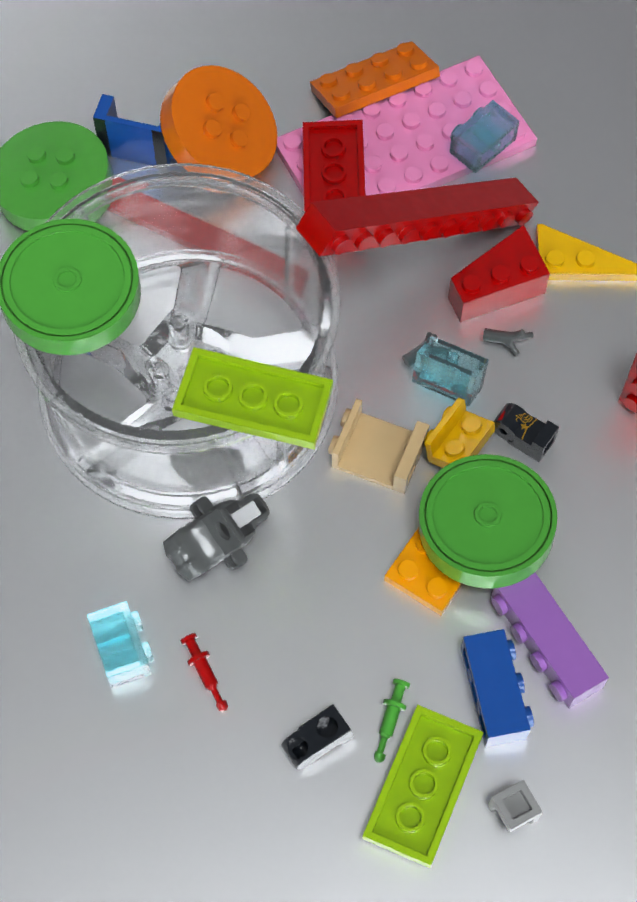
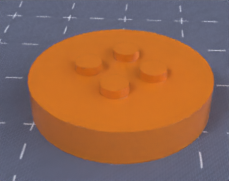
[160,65,277,188]

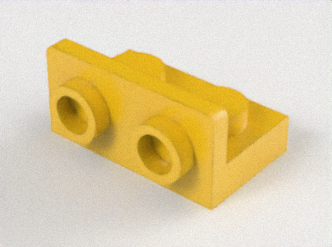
[424,397,495,468]

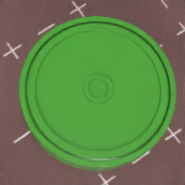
[0,121,113,231]
[0,219,141,355]
[419,454,557,588]

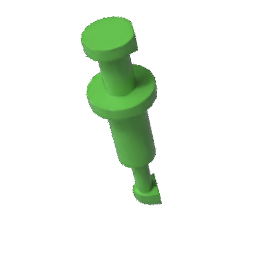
[374,679,410,763]

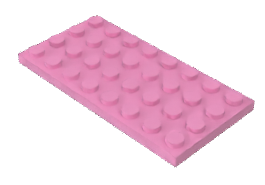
[276,56,537,196]

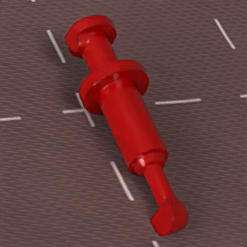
[180,633,228,712]

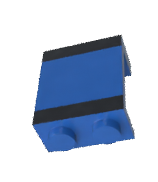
[93,94,174,169]

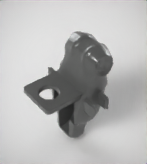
[163,493,270,582]

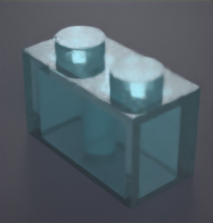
[449,100,519,173]
[412,335,489,406]
[87,601,154,688]

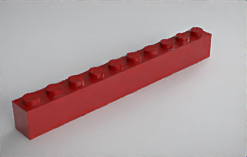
[296,177,539,257]

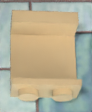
[328,398,430,494]

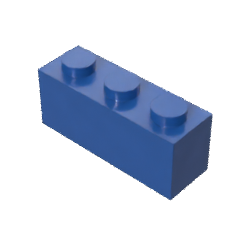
[460,629,534,748]

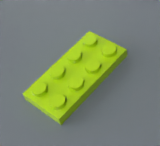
[172,347,333,450]
[362,704,484,868]

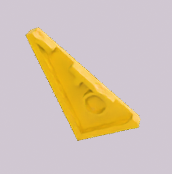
[536,224,637,281]

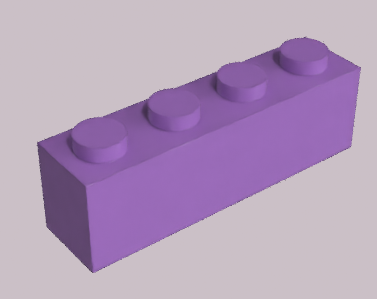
[491,573,609,709]

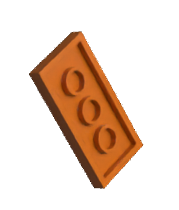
[310,41,440,118]

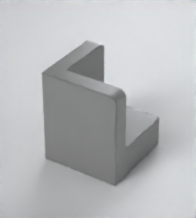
[488,780,543,832]

